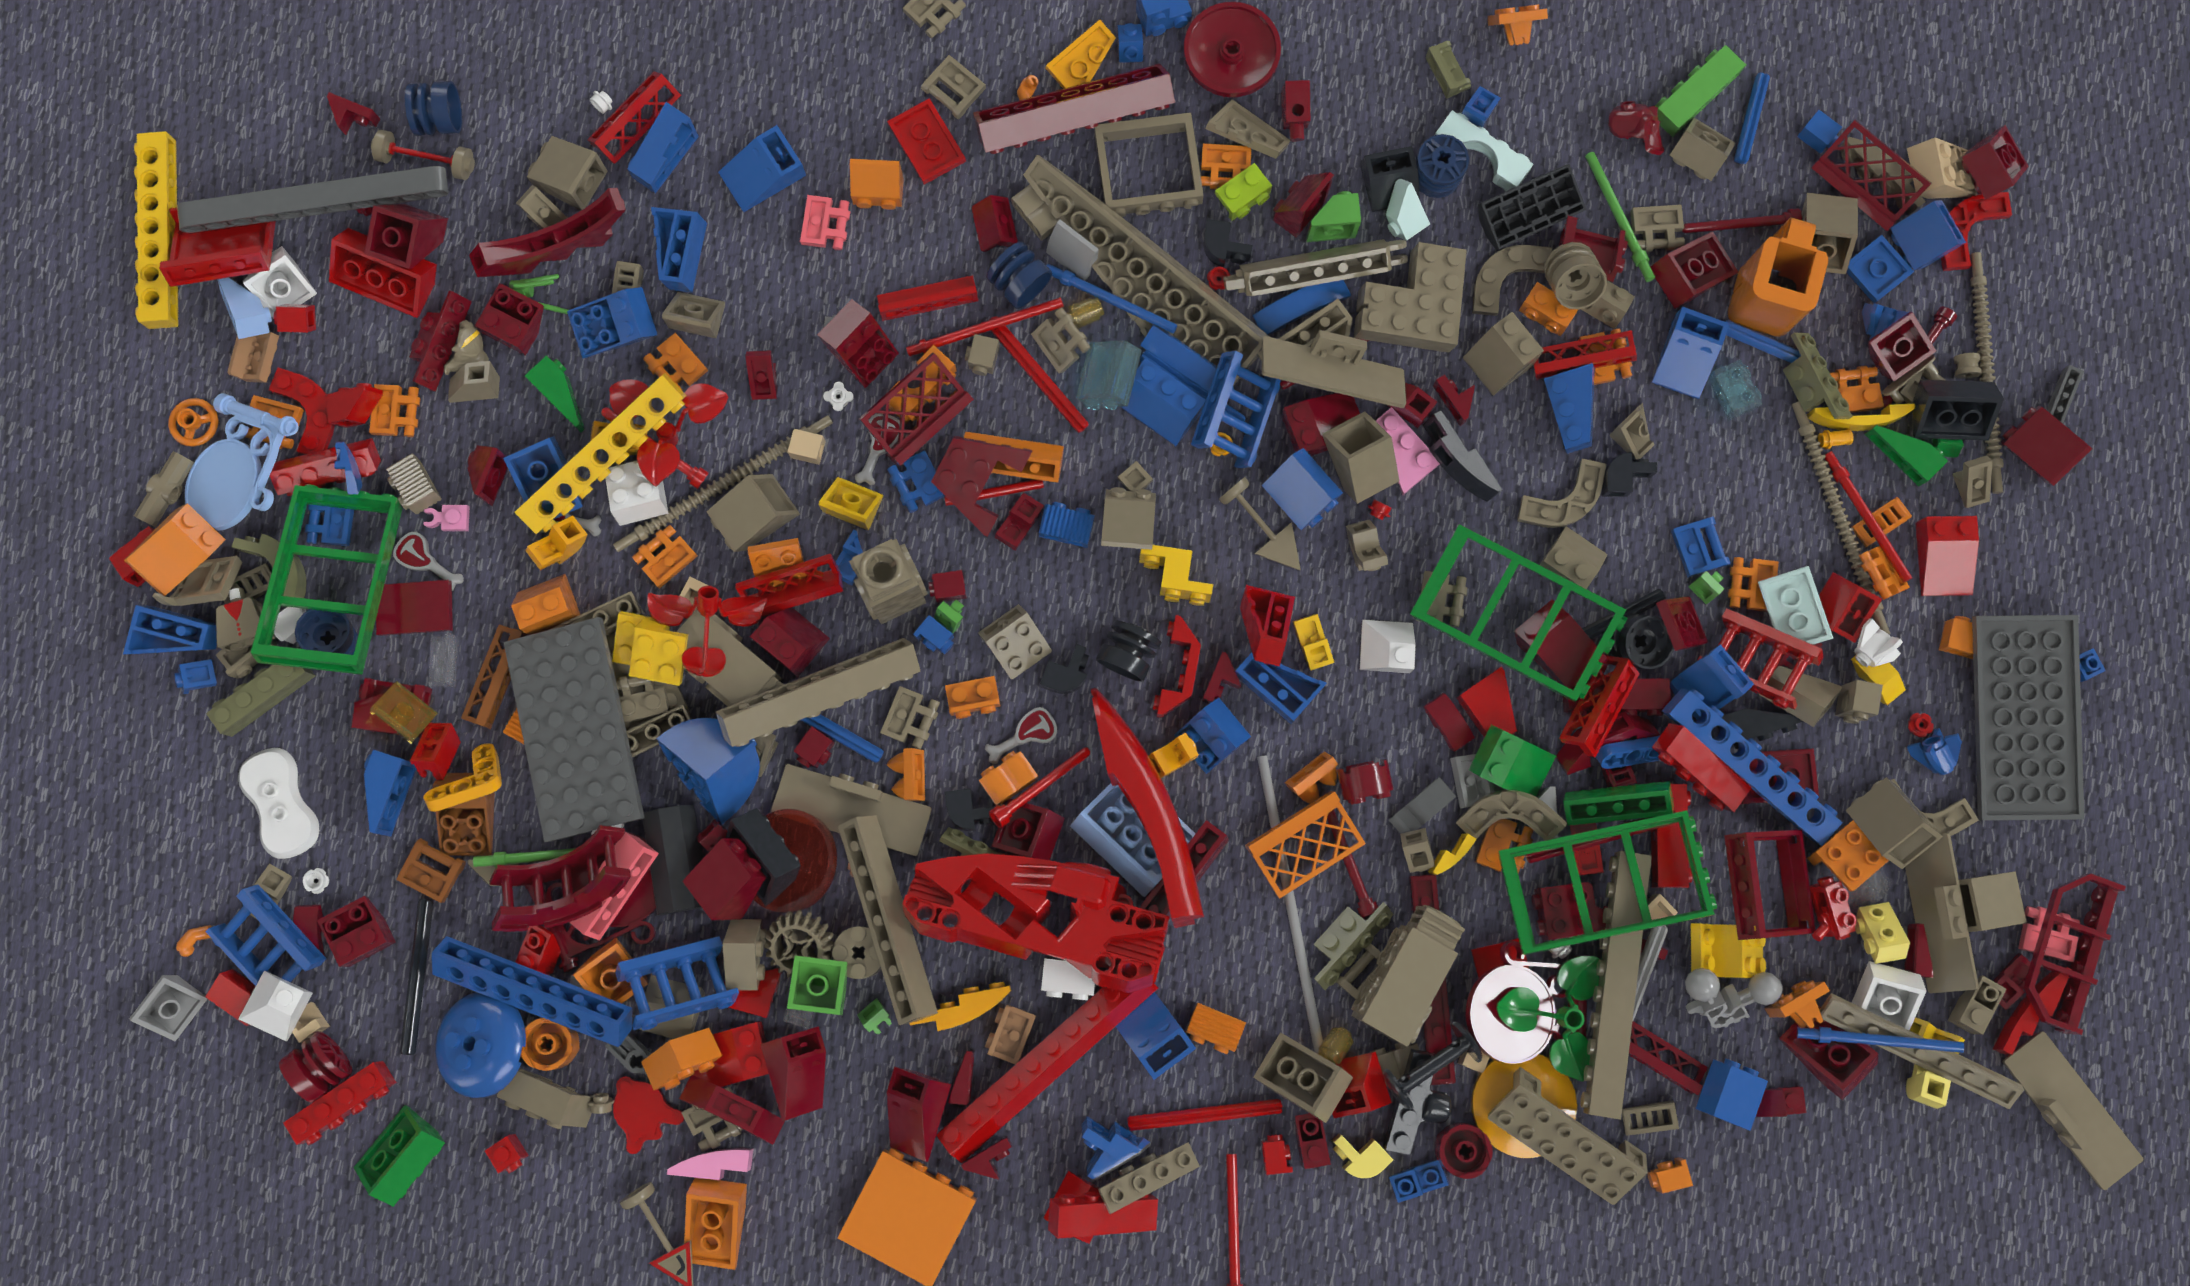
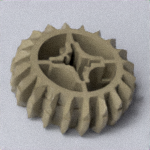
[764,909,835,978]

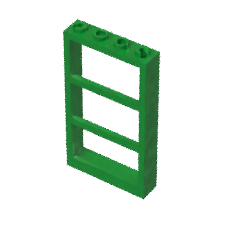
[251,484,403,675]
[1410,524,1628,703]
[1498,810,1717,955]

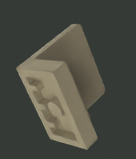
[978,604,1052,679]

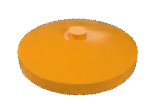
[1471,1054,1577,1158]

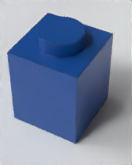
[1797,110,1842,154]

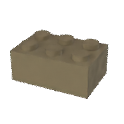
[1253,1032,1353,1123]

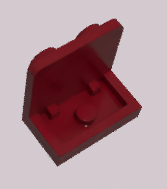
[1531,882,1599,940]

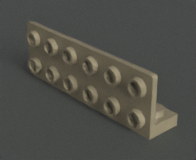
[1488,1067,1648,1205]

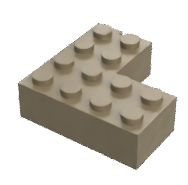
[1354,242,1467,352]

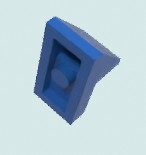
[1462,86,1501,127]

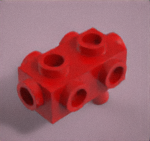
[1810,876,1856,941]

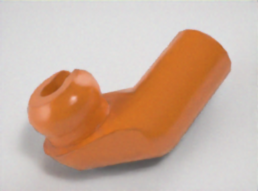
[1017,75,1038,100]
[176,925,212,957]

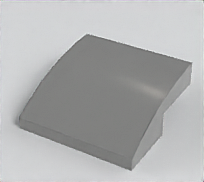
[1046,220,1099,281]
[1450,754,1507,809]

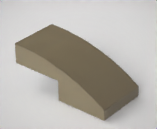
[249,864,292,920]

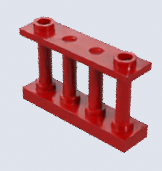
[1698,608,1824,710]

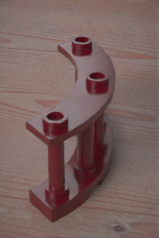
[489,825,631,932]

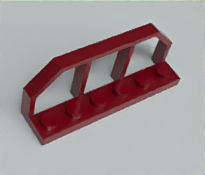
[2023,873,2126,1035]

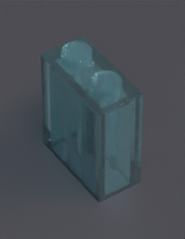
[1076,341,1141,410]

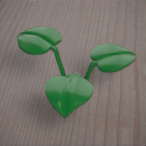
[1496,956,1599,1082]

